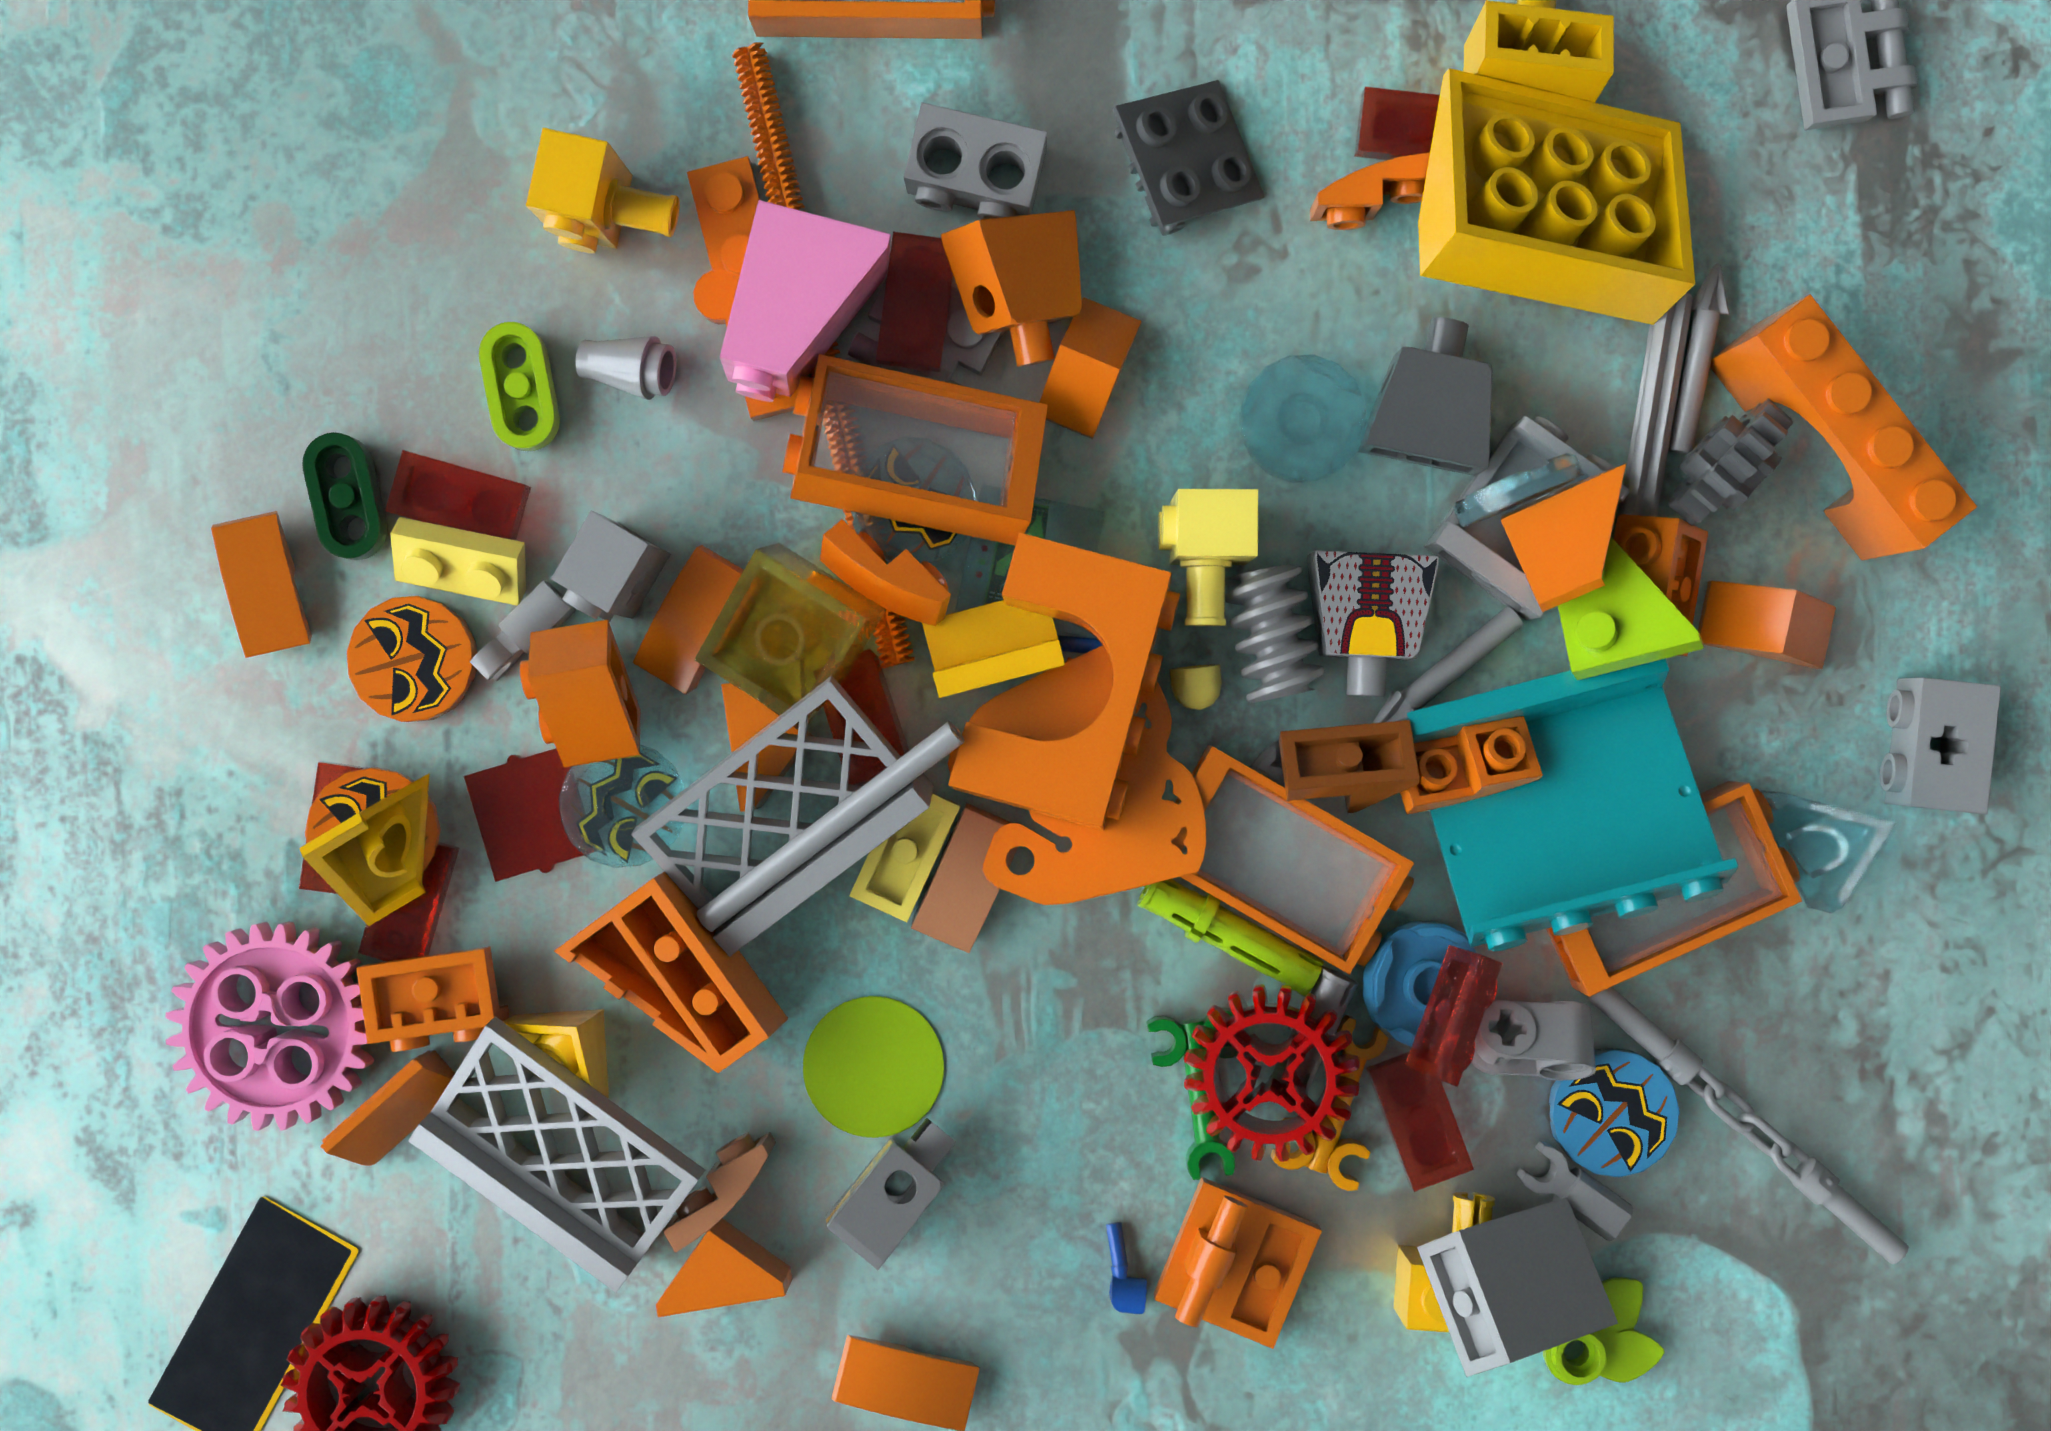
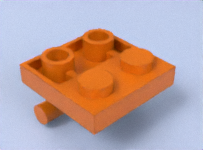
[1154,1177,1322,1349]

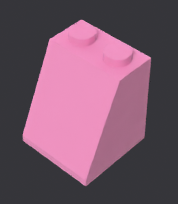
[720,200,891,402]

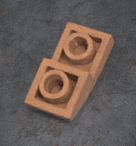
[911,803,1018,953]
[663,1132,776,1253]

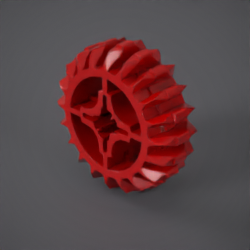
[1184,984,1360,1162]
[280,1295,460,1431]

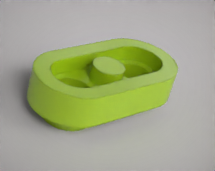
[479,322,560,451]

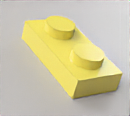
[390,517,527,606]
[849,792,961,923]

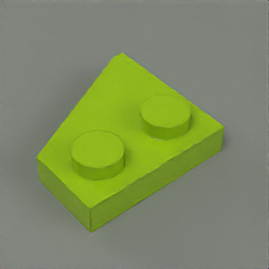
[1558,537,1704,680]

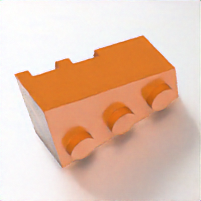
[554,872,788,1073]

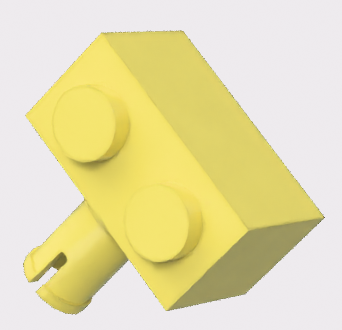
[1158,489,1258,626]

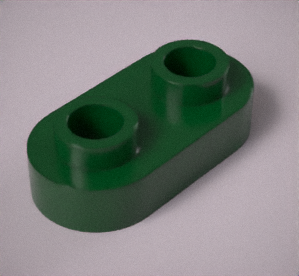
[302,432,388,560]

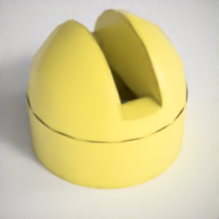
[1169,664,1222,710]

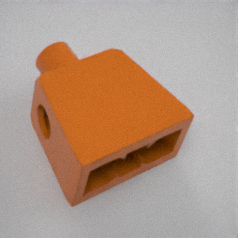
[941,210,1082,367]

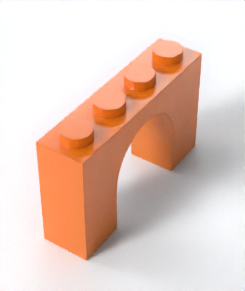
[1710,294,1977,560]
[948,532,1181,831]

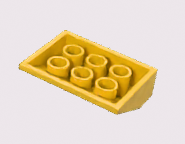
[1418,68,1696,325]

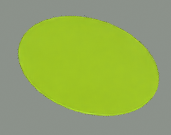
[803,996,944,1138]

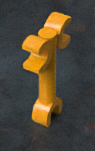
[1270,1015,1388,1191]

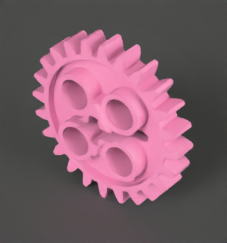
[165,921,375,1131]

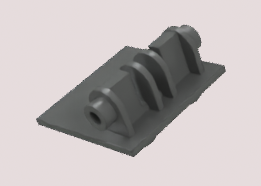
[1112,80,1265,236]

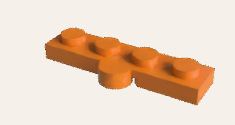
[687,156,798,421]

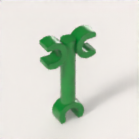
[1146,1007,1238,1180]

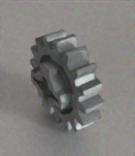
[1668,398,1794,526]

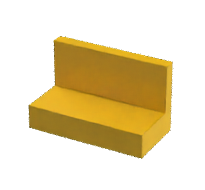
[922,600,1065,698]

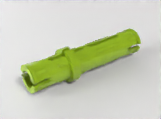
[1137,879,1324,997]

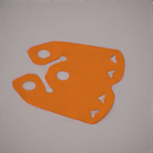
[948,645,1206,905]

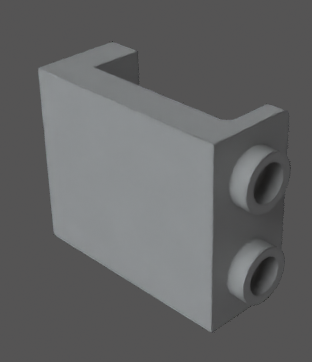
[1424,416,1630,620]
[1417,1197,1618,1377]

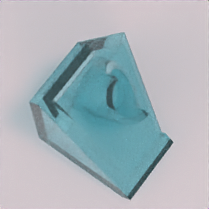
[1760,790,1896,913]

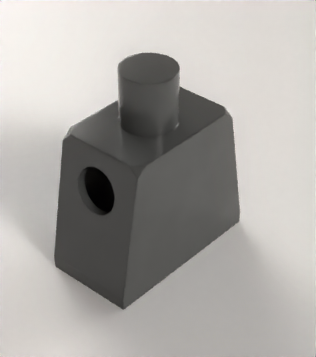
[1357,317,1492,476]

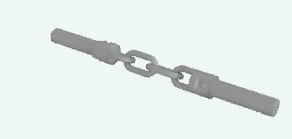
[1586,987,1909,1264]

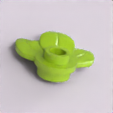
[1543,1277,1665,1385]

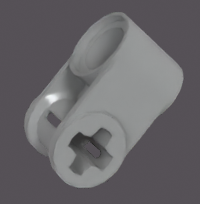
[1464,1000,1596,1081]

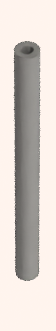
[697,721,965,932]

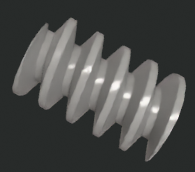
[1225,564,1324,703]

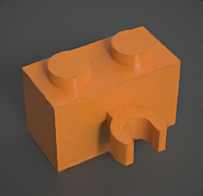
[520,619,641,768]

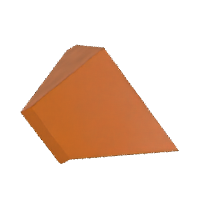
[1500,463,1627,612]

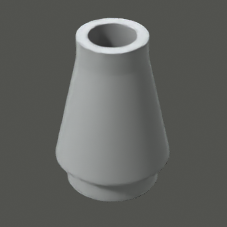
[576,336,676,400]

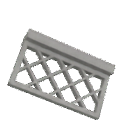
[631,676,934,957]
[408,1016,706,1293]

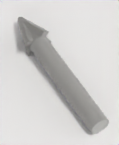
[1668,263,1730,454]
[1372,606,1523,723]

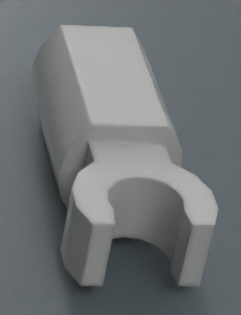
[470,580,576,681]
[1516,1141,1633,1241]

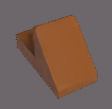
[1279,720,1420,813]

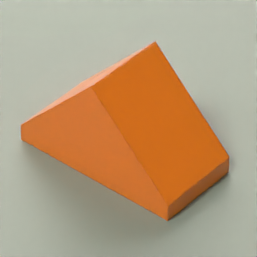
[1039,297,1142,439]
[1698,580,1836,669]
[721,682,813,812]
[656,1218,792,1317]

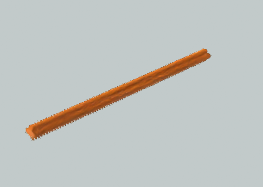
[732,42,915,669]

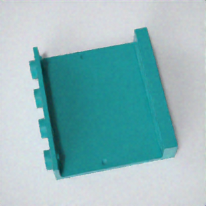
[1406,658,1738,952]

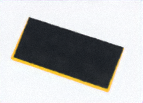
[148,1196,359,1431]

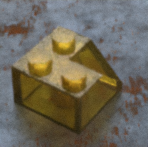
[694,543,886,726]

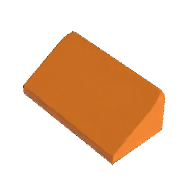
[320,1050,455,1166]

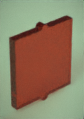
[464,748,597,882]

